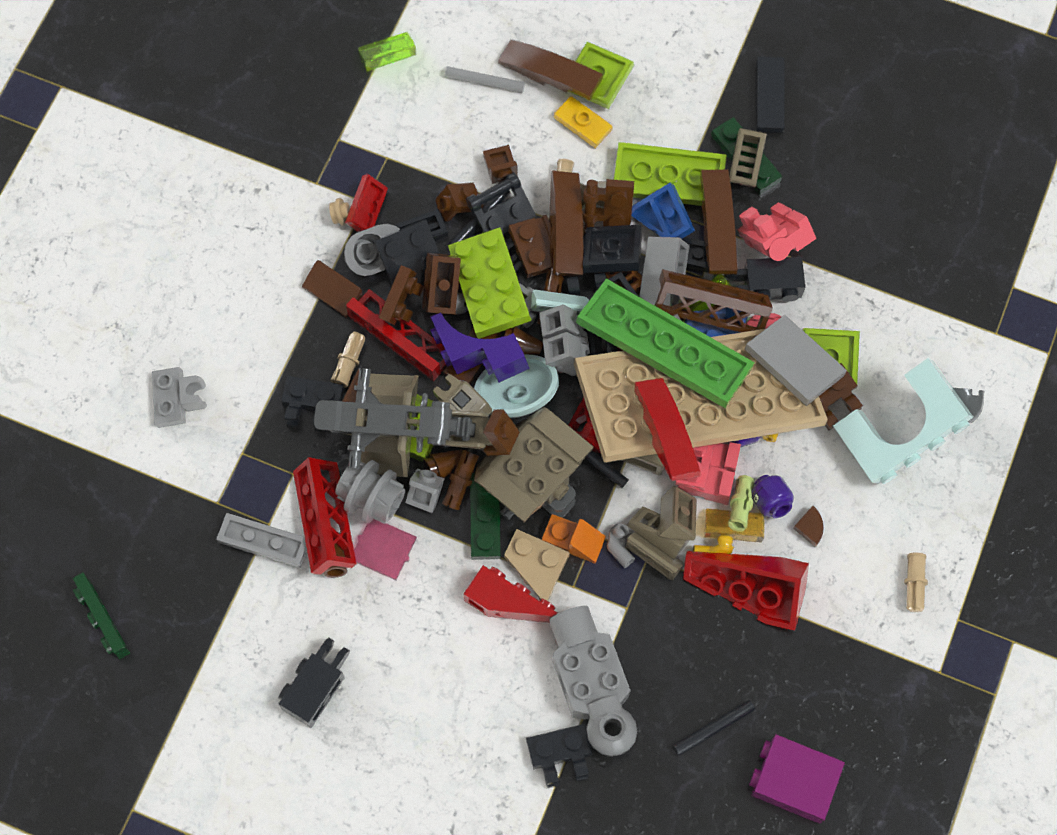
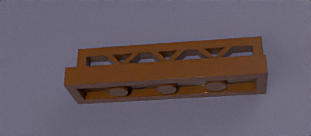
[654,269,773,332]

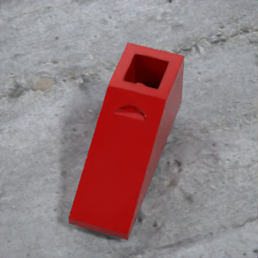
[463,565,558,623]

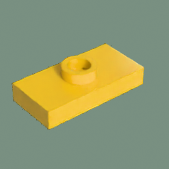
[554,96,613,149]

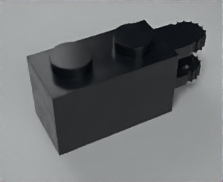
[724,256,806,302]
[278,637,350,728]

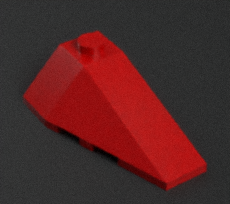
[683,551,809,631]

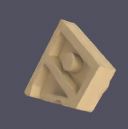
[504,529,570,601]

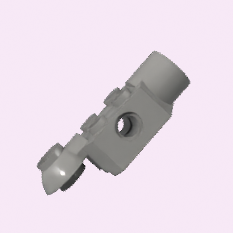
[549,606,637,756]

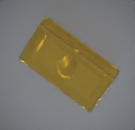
[704,508,764,543]

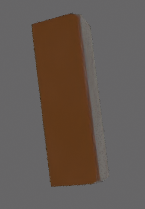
[302,260,363,317]

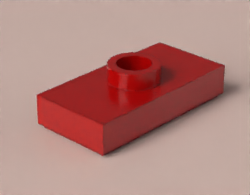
[345,174,388,232]

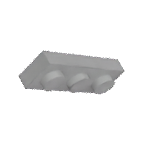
[216,513,307,568]

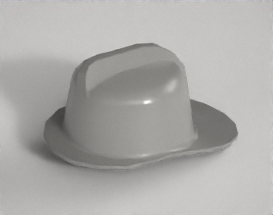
[344,224,400,276]

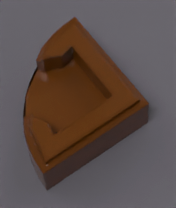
[793,506,824,547]

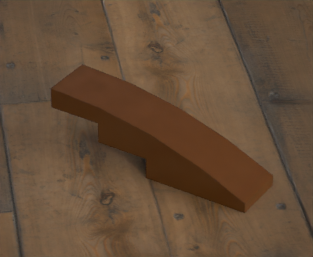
[498,39,603,100]
[549,170,583,277]
[700,170,738,274]

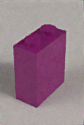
[749,734,845,824]

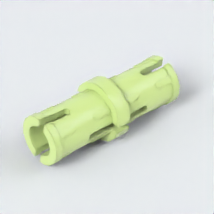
[728,475,755,532]

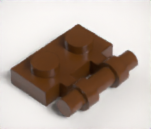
[582,179,634,230]

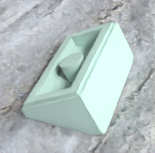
[531,290,589,315]

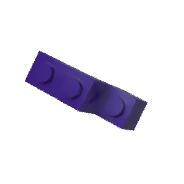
[430,313,530,383]

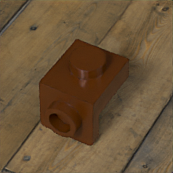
[483,145,518,184]
[436,182,484,221]
[483,409,520,455]

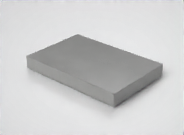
[745,315,847,406]

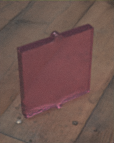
[354,519,417,581]

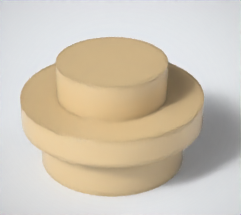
[329,198,350,226]

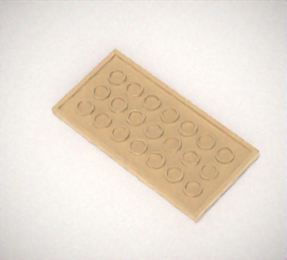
[574,329,828,462]

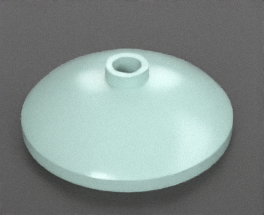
[474,354,559,418]

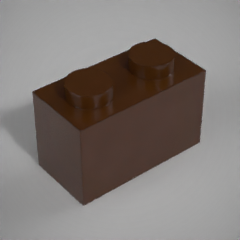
[422,253,461,314]

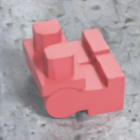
[737,202,817,261]
[676,442,741,505]

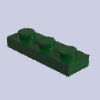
[711,117,782,195]
[470,473,500,560]
[73,573,130,659]

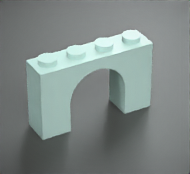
[833,358,973,484]

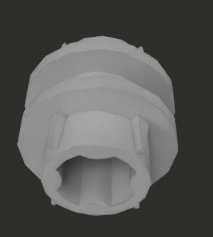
[336,460,405,524]

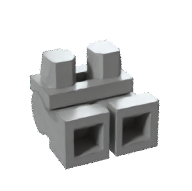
[540,304,590,376]

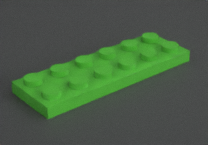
[576,279,755,408]

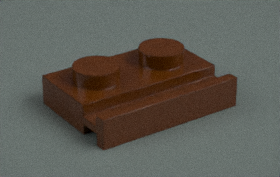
[508,214,554,278]

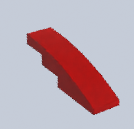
[634,378,701,481]

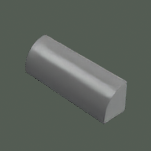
[639,237,689,306]

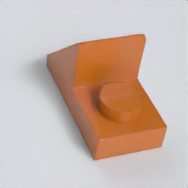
[542,514,606,564]

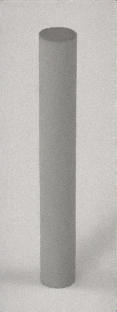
[445,66,525,93]

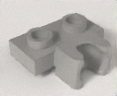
[152,367,207,428]

